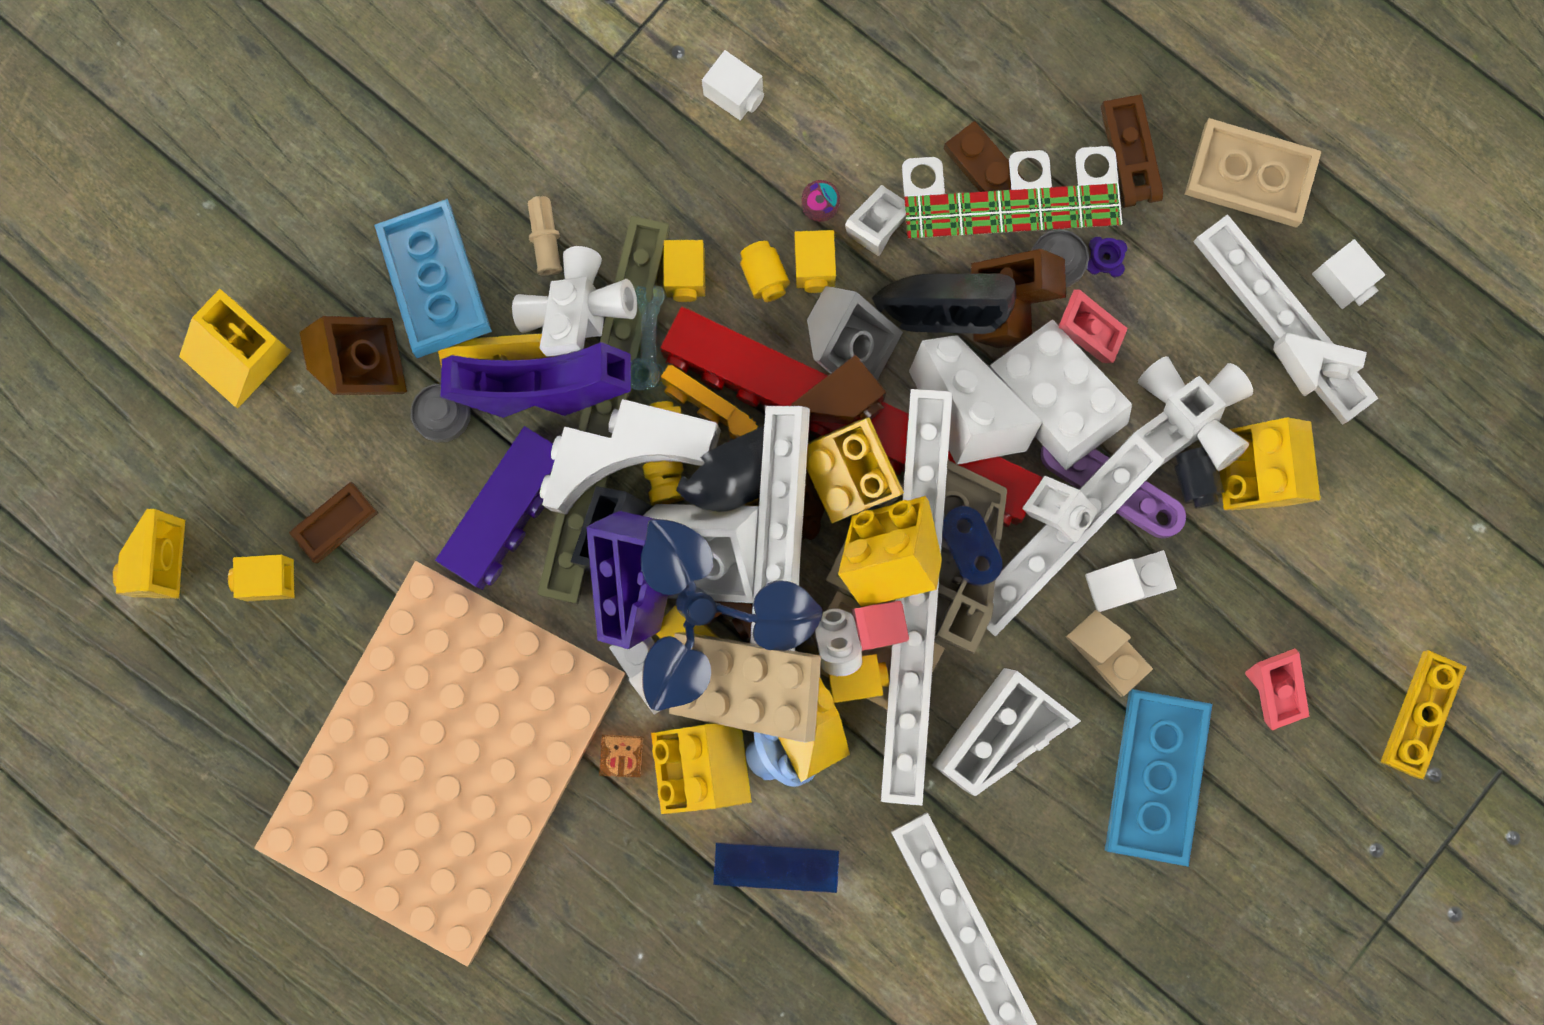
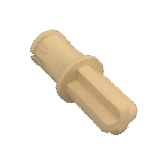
[528,196,562,276]

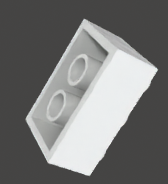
[990,319,1132,470]

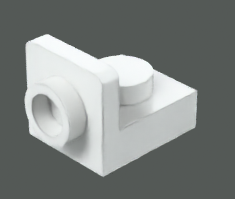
[1022,476,1097,543]

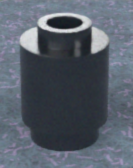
[1174,447,1225,509]

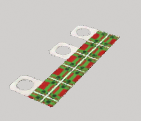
[902,146,1122,238]

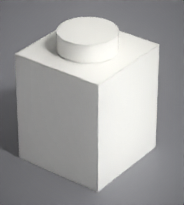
[702,50,764,121]
[1312,239,1385,309]

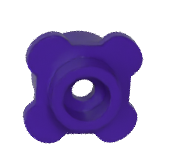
[1087,237,1127,278]

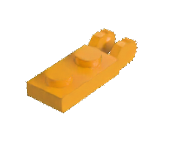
[661,365,758,439]

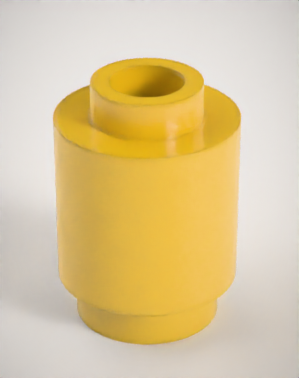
[740,240,790,302]

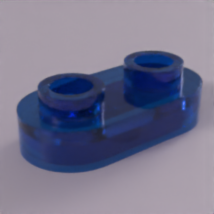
[942,506,1002,586]

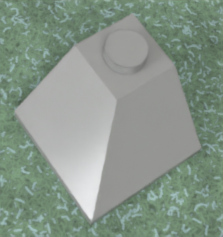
[807,286,903,380]

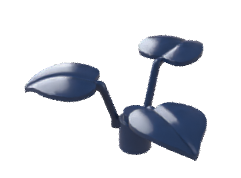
[641,519,823,711]

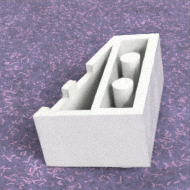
[909,335,1043,464]
[932,668,1081,796]

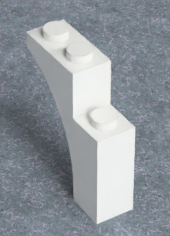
[540,399,721,514]

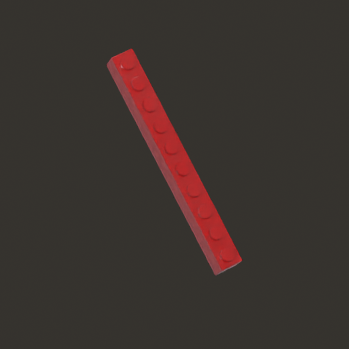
[660,306,1043,527]

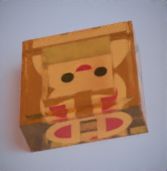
[599,735,643,778]

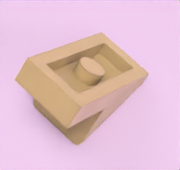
[1066,610,1153,697]

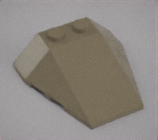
[826,460,1007,654]

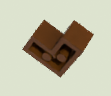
[971,248,1066,349]

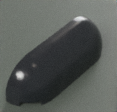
[872,274,1016,334]
[676,426,812,512]

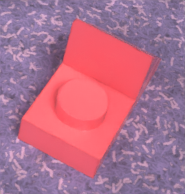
[1059,290,1128,363]
[851,601,909,651]
[1245,649,1309,730]

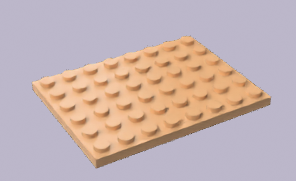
[254,561,627,967]

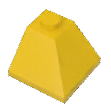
[112,509,185,599]
[778,678,850,782]

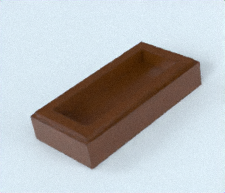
[289,482,378,564]

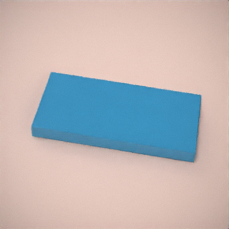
[374,199,492,358]
[1105,689,1212,867]

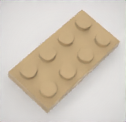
[669,632,821,743]

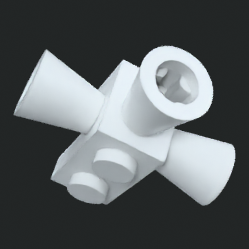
[512,246,637,357]
[1134,356,1253,471]

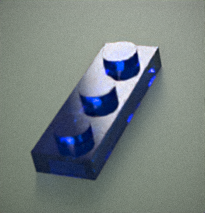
[713,842,839,893]

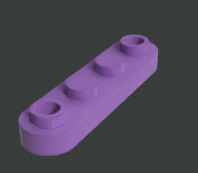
[1041,446,1186,538]

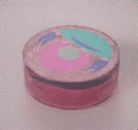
[801,180,840,222]

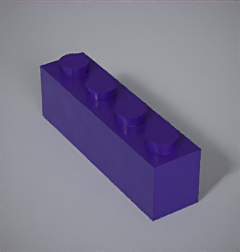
[435,426,555,590]

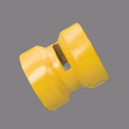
[643,461,685,506]

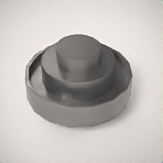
[1032,229,1089,287]
[411,384,470,443]

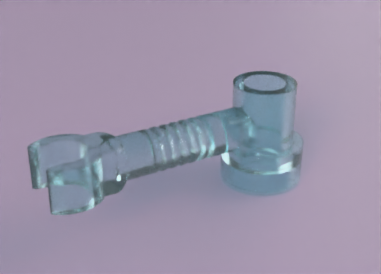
[631,286,665,390]

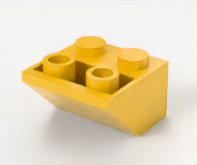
[179,289,292,408]
[806,417,904,523]
[1219,417,1320,510]
[838,496,942,607]
[651,723,752,814]

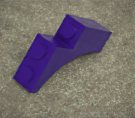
[440,342,631,418]

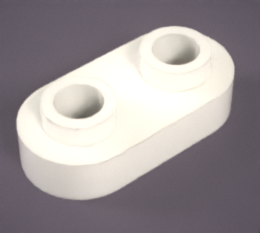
[815,609,862,676]

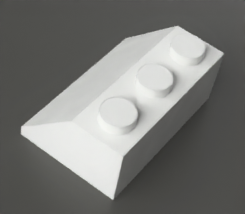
[643,504,759,603]

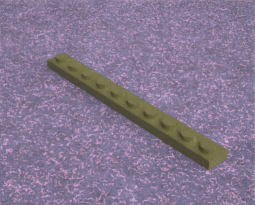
[537,216,670,605]

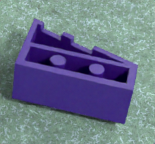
[586,511,668,649]

